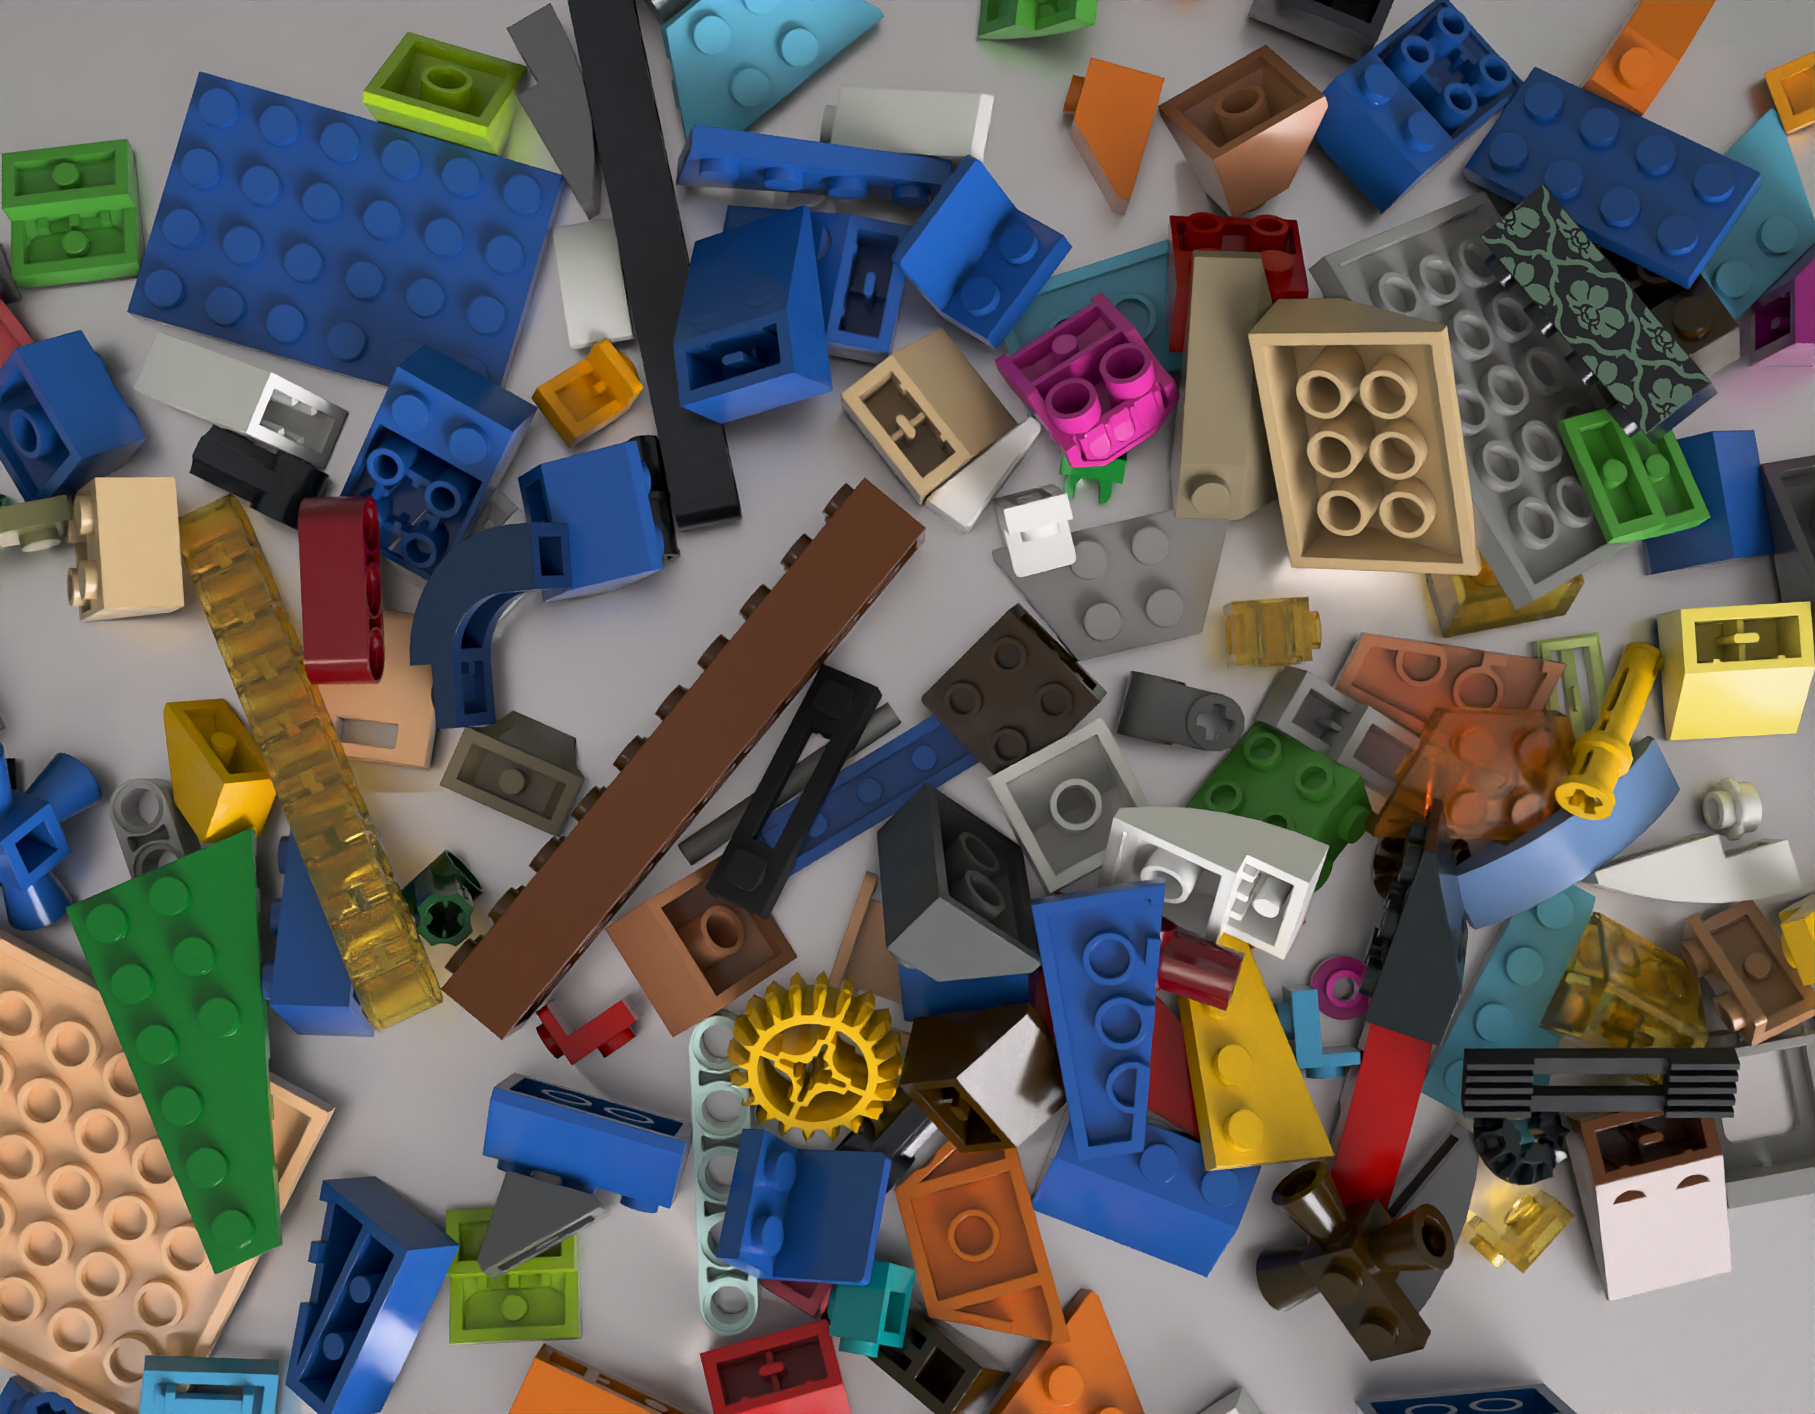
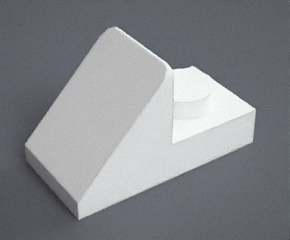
[992,483,1076,577]

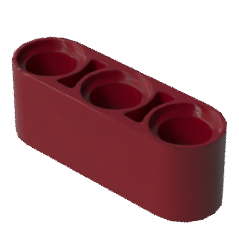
[298,496,385,685]

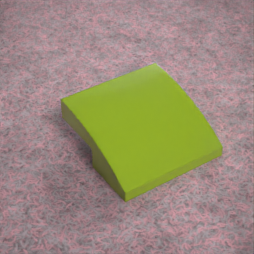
[446,1207,581,1345]

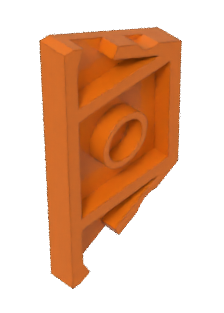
[894,1140,1071,1344]
[989,1289,1145,1414]

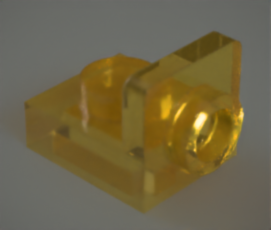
[1465,1189,1575,1273]

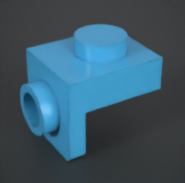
[1273,984,1361,1079]

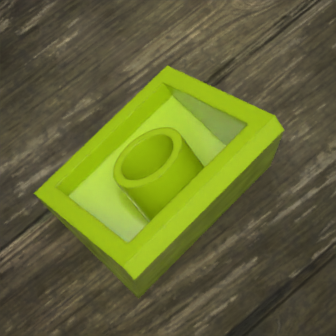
[362,32,528,157]

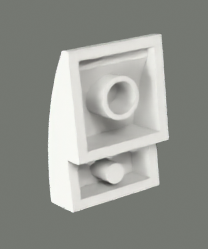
[1097,806,1329,960]

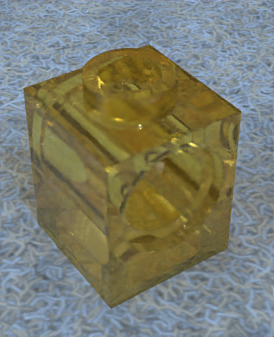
[1223,597,1322,669]

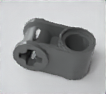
[1116,671,1245,751]

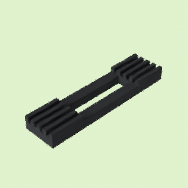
[705,663,882,920]
[1461,1048,1740,1118]

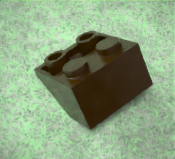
[898,1003,1067,1153]

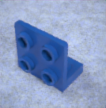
[892,155,1072,350]
[716,1129,892,1286]

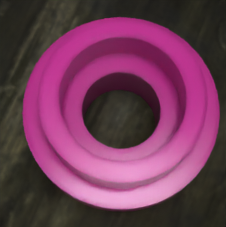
[1310,956,1368,1020]

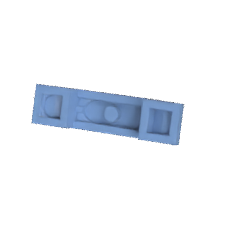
[1456,735,1680,930]

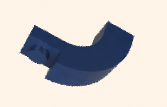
[410,522,572,729]

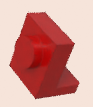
[536,995,643,1065]

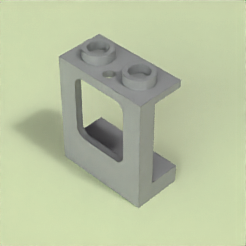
[1684,1022,1815,1209]

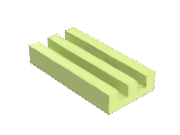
[1531,632,1607,767]

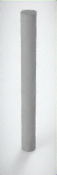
[678,702,902,865]

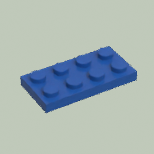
[1464,67,1761,290]

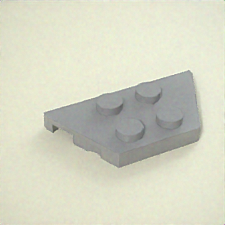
[992,509,1229,662]

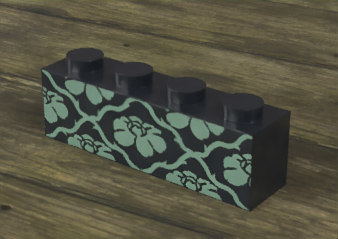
[1480,184,1718,444]

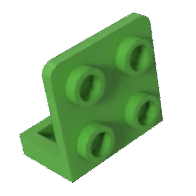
[1187,722,1373,892]

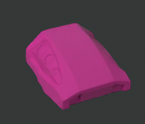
[994,292,1180,468]

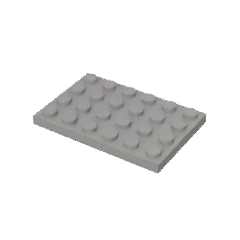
[1308,191,1638,611]

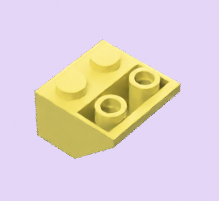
[1657,601,1815,741]

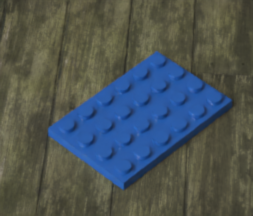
[127,71,566,389]

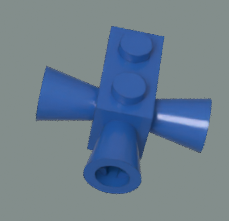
[0,743,102,931]

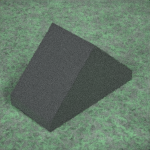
[477,1170,608,1279]

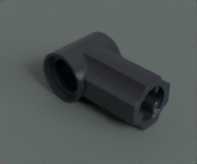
[189,424,330,530]
[834,1086,938,1194]

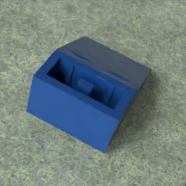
[1313,0,1523,214]
[673,205,833,424]
[723,205,912,364]
[340,344,538,581]

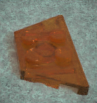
[1364,707,1576,840]

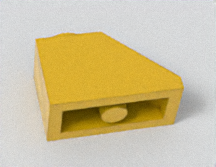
[163,698,282,844]

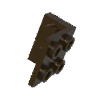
[921,603,1107,775]

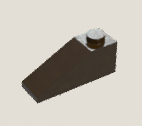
[820,1298,1011,1414]

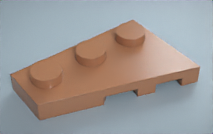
[1332,632,1567,777]

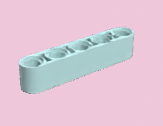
[689,1010,762,1336]

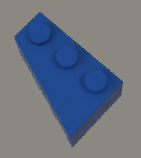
[262,815,381,1037]
[285,1176,460,1414]

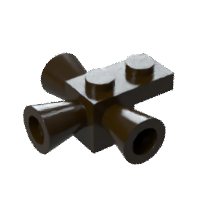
[1256,1161,1454,1362]

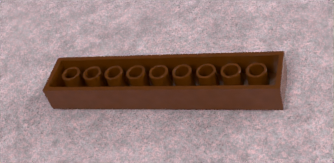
[441,477,926,1040]

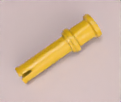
[1555,642,1664,820]

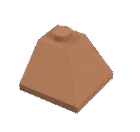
[1158,45,1328,218]

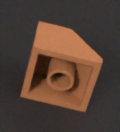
[604,855,797,1037]

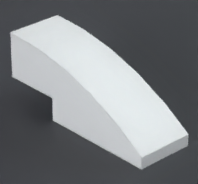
[1581,833,1803,903]

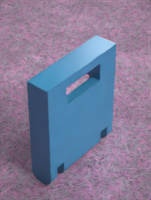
[139,1355,279,1414]

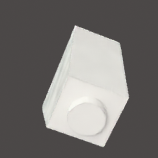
[820,86,994,174]
[133,330,348,469]

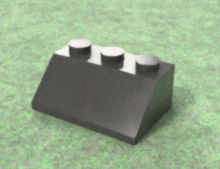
[877,782,1041,982]

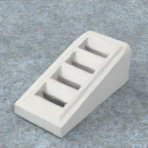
[925,416,1041,534]

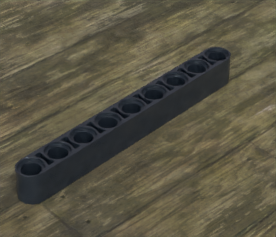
[567,0,742,531]

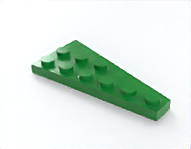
[65,828,283,1275]

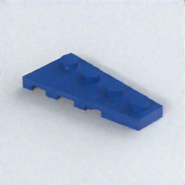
[676,124,952,208]
[1031,877,1165,1162]

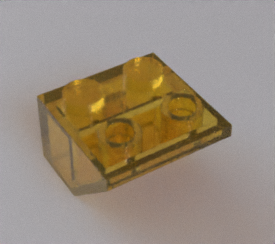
[1538,911,1709,1085]

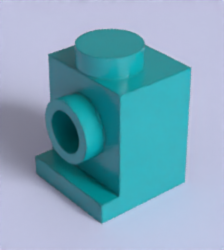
[827,1260,915,1358]

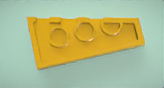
[1177,932,1335,1171]

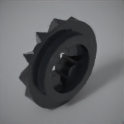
[1473,1085,1571,1185]

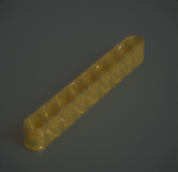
[178,493,443,1032]

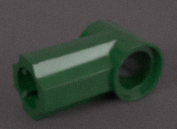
[397,850,484,947]

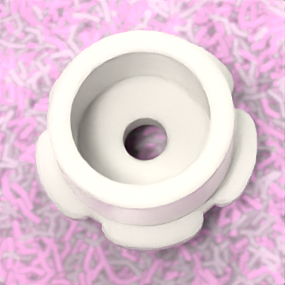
[1703,777,1762,841]

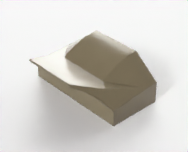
[440,711,585,837]

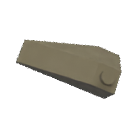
[1170,250,1278,520]

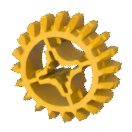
[727,970,903,1143]

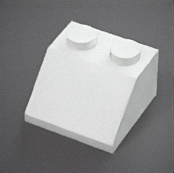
[987,717,1151,897]

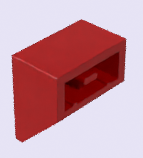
[1166,212,1309,353]
[700,1319,852,1414]

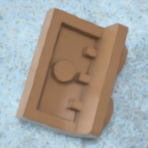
[1678,900,1815,1047]

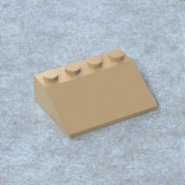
[1248,298,1482,576]

